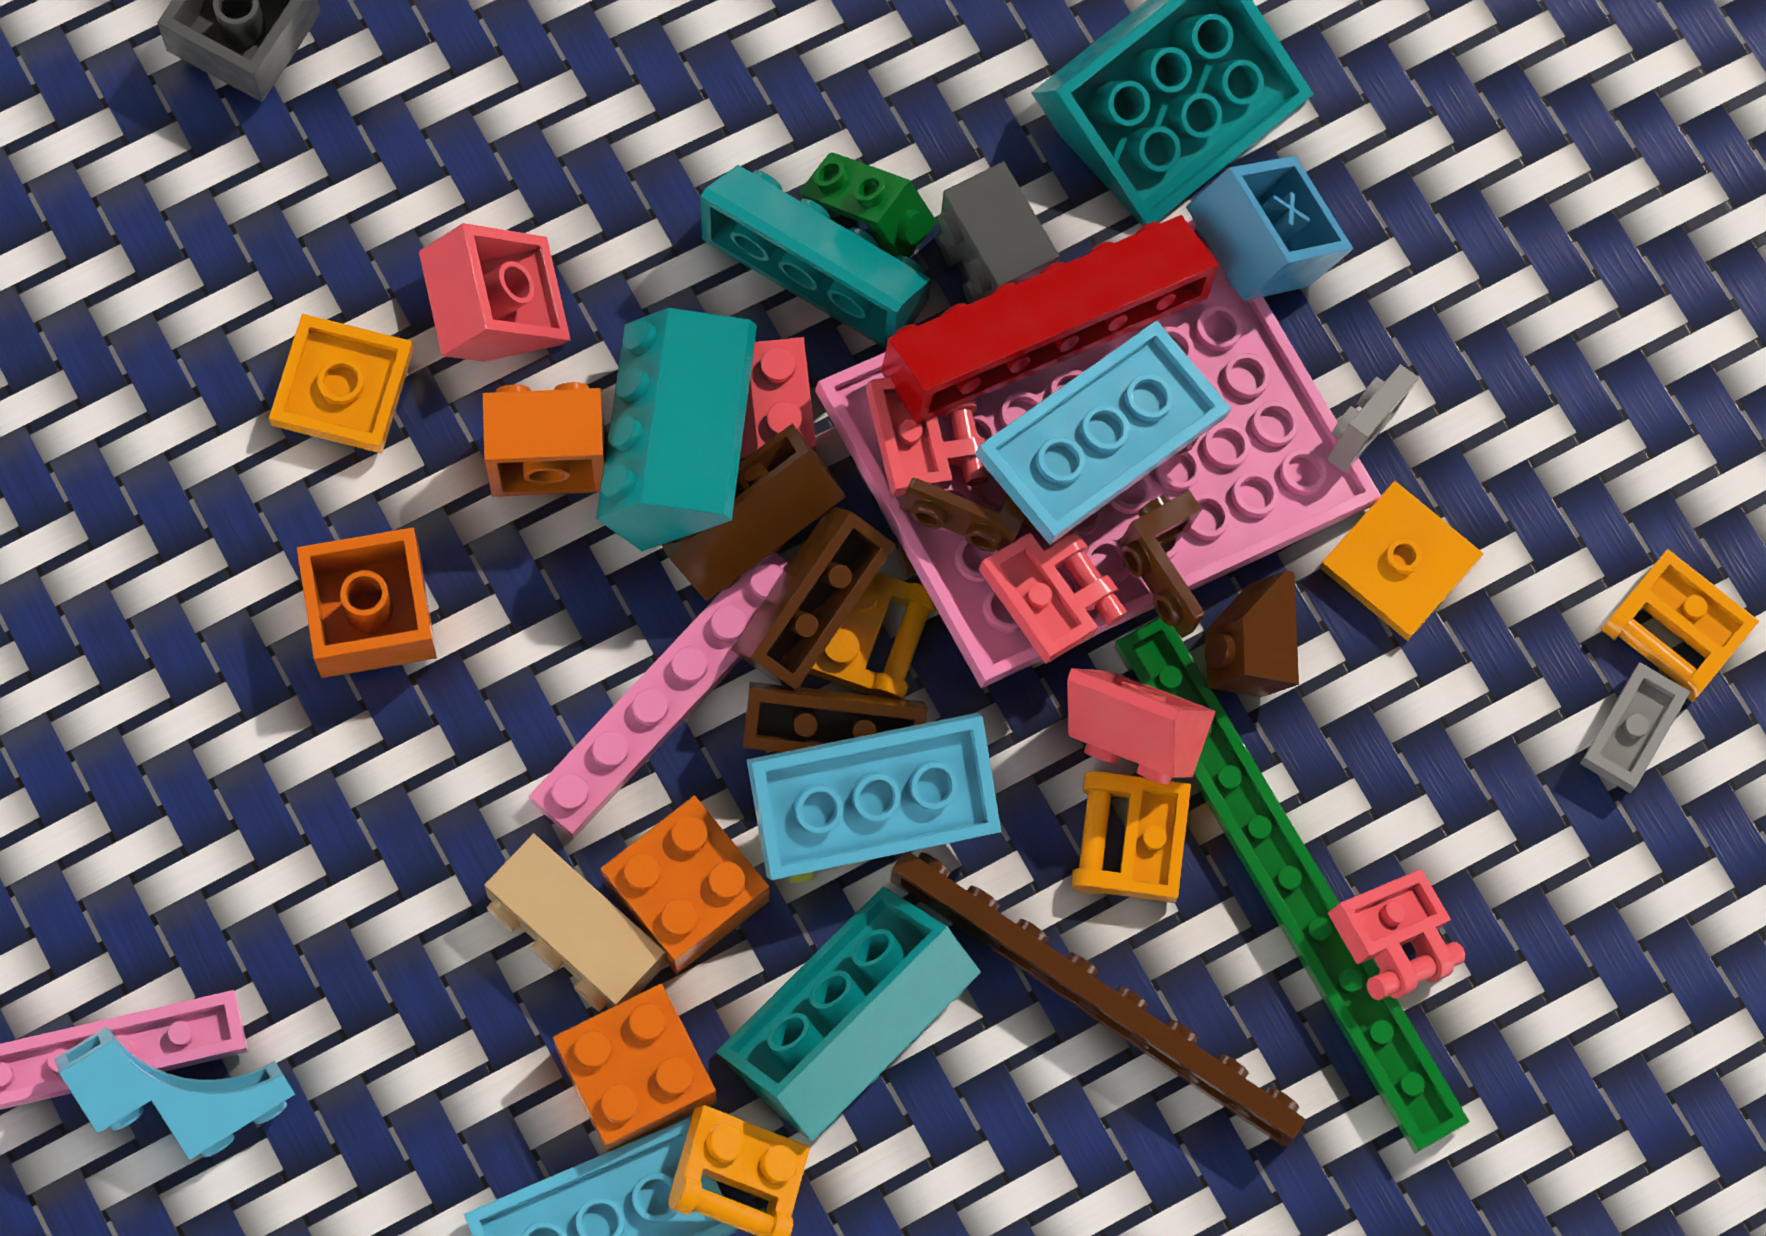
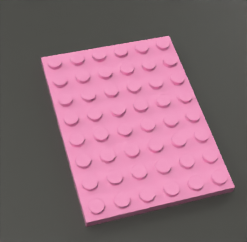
[815,219,1381,688]

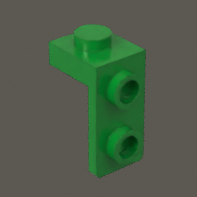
[800,152,937,258]

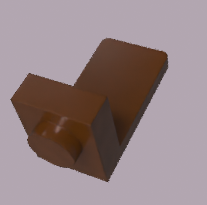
[899,478,1033,552]
[1119,490,1205,638]

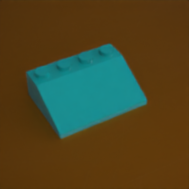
[1031,0,1314,226]

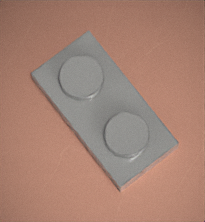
[1327,364,1419,473]
[1580,662,1691,793]

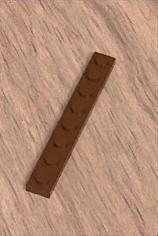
[890,852,1307,1148]

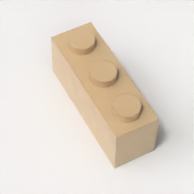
[484,833,667,1012]

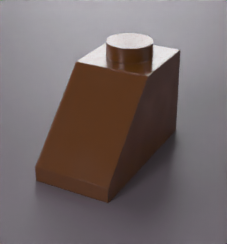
[1205,571,1299,698]

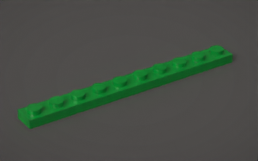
[1114,618,1470,1154]

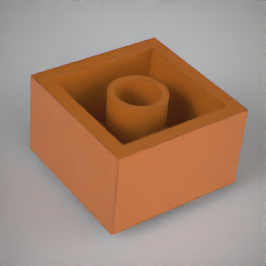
[483,382,606,497]
[297,527,437,678]
[600,795,769,975]
[553,983,717,1153]

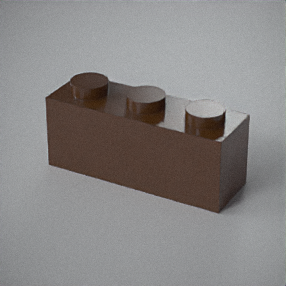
[662,423,846,601]
[731,507,896,691]
[743,682,927,752]

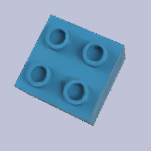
[1186,156,1353,301]

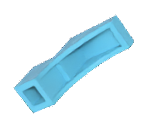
[54,1027,295,1160]

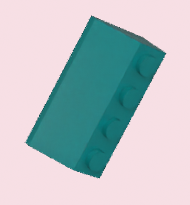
[700,165,931,349]
[596,308,757,551]
[716,886,981,1142]

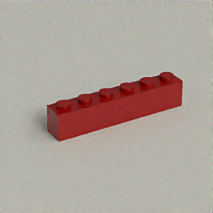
[881,215,1219,424]

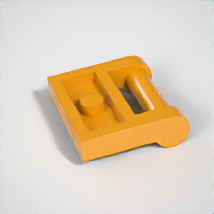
[1601,549,1759,703]
[808,573,937,699]
[1070,771,1191,903]
[668,1105,810,1236]

